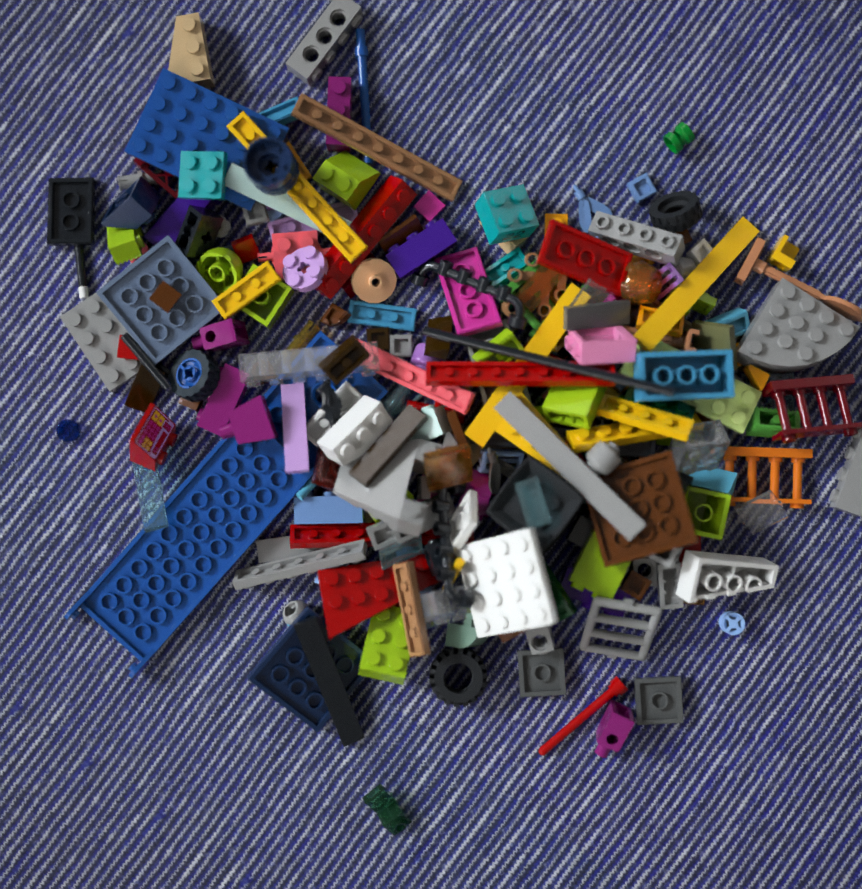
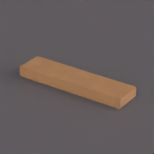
[392,561,431,657]

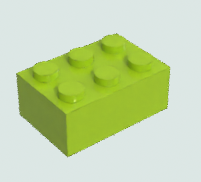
[358,606,410,685]

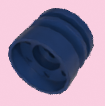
[243,137,299,196]

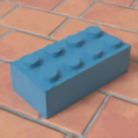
[633,350,735,402]

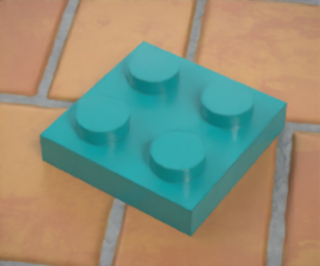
[178,151,228,200]

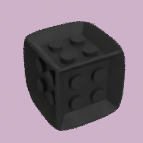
[486,456,586,557]

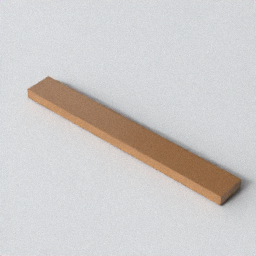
[291,93,463,202]

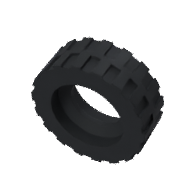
[649,190,703,233]

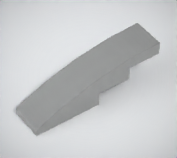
[656,558,684,610]

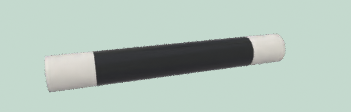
[74,245,89,299]

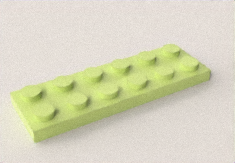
[618,341,762,434]

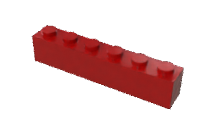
[316,175,417,300]

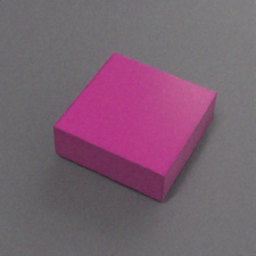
[413,190,445,222]

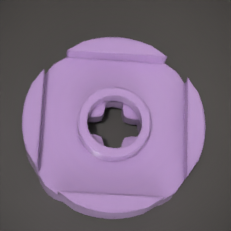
[283,245,328,292]

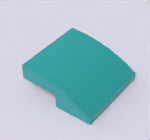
[485,247,530,311]

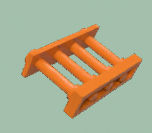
[716,446,813,508]

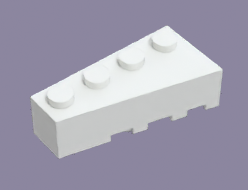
[676,550,779,603]

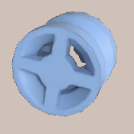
[718,611,745,635]

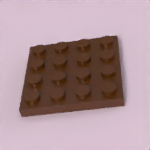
[586,450,698,568]

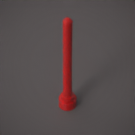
[538,676,628,756]

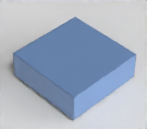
[626,172,658,204]

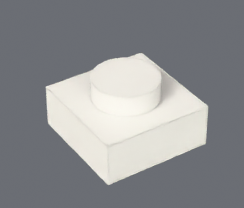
[686,238,713,267]

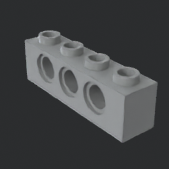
[286,0,363,86]
[588,211,685,268]

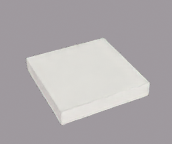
[449,490,478,554]

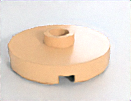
[351,258,397,303]

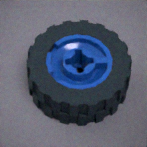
[168,349,220,402]

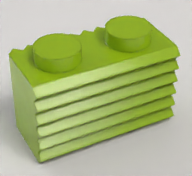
[107,226,145,265]

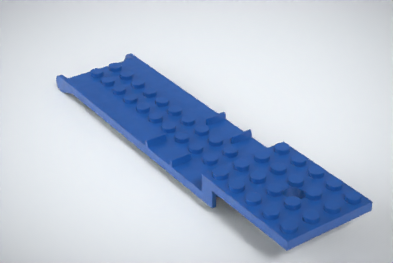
[64,330,389,678]

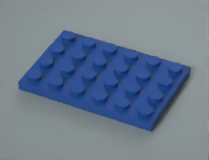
[124,68,289,212]

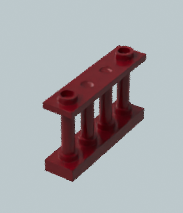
[761,374,862,443]

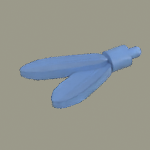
[573,185,612,233]

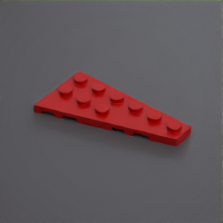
[317,553,454,640]

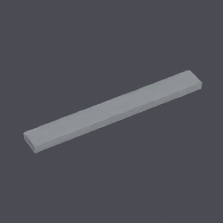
[494,392,646,541]

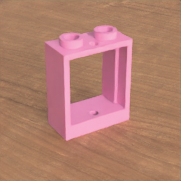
[564,325,637,365]

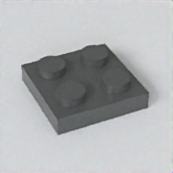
[517,648,566,697]
[634,675,684,725]

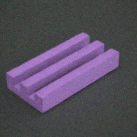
[644,262,684,301]

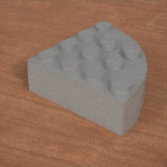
[736,278,860,373]

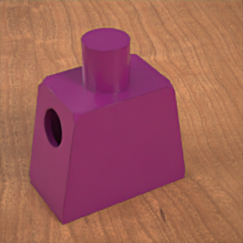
[191,318,250,352]
[219,395,278,444]
[594,699,635,758]

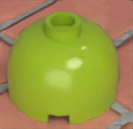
[196,247,243,294]

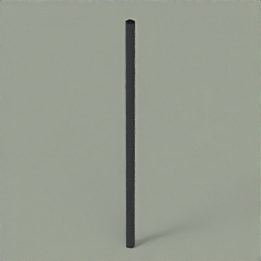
[423,326,675,397]

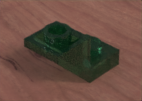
[362,783,412,836]

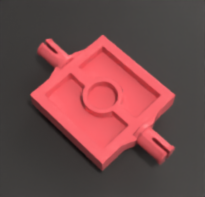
[257,230,331,279]

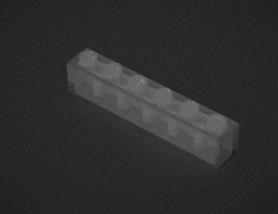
[238,341,380,387]

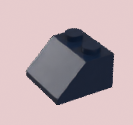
[101,176,161,229]

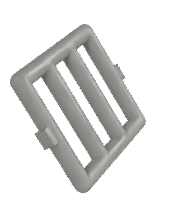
[579,597,662,661]

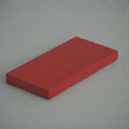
[536,219,634,298]

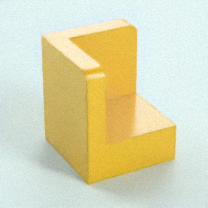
[766,234,799,272]

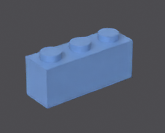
[294,491,365,524]

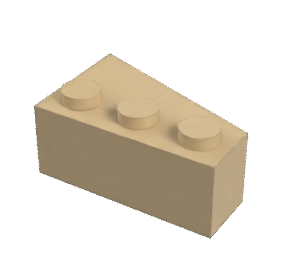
[168,12,215,89]

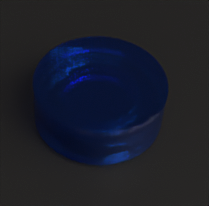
[56,419,81,442]

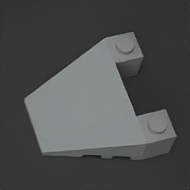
[333,439,442,537]

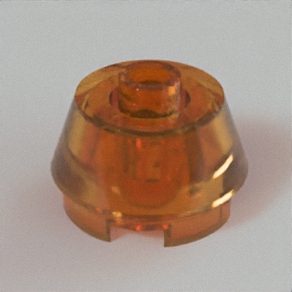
[621,260,662,306]

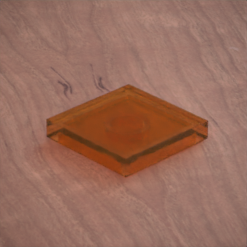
[423,442,473,492]

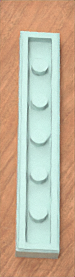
[225,163,352,233]

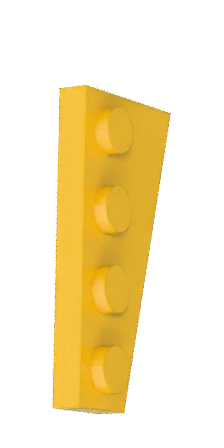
[495,393,579,485]

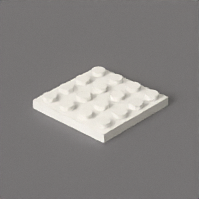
[457,527,559,638]

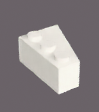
[317,395,393,466]

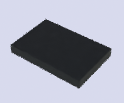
[47,178,96,246]

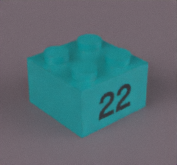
[474,184,539,245]

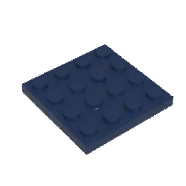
[247,606,364,732]

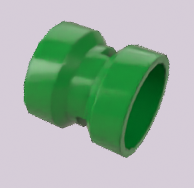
[663,122,695,154]

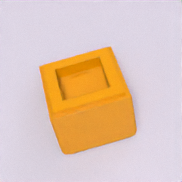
[743,364,770,391]

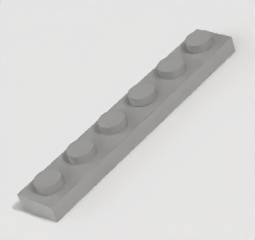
[232,539,368,590]

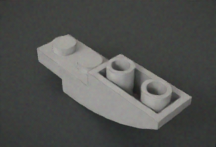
[366,491,456,551]

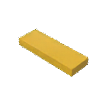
[212,260,282,320]

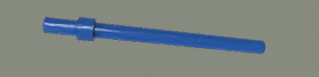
[355,28,373,165]

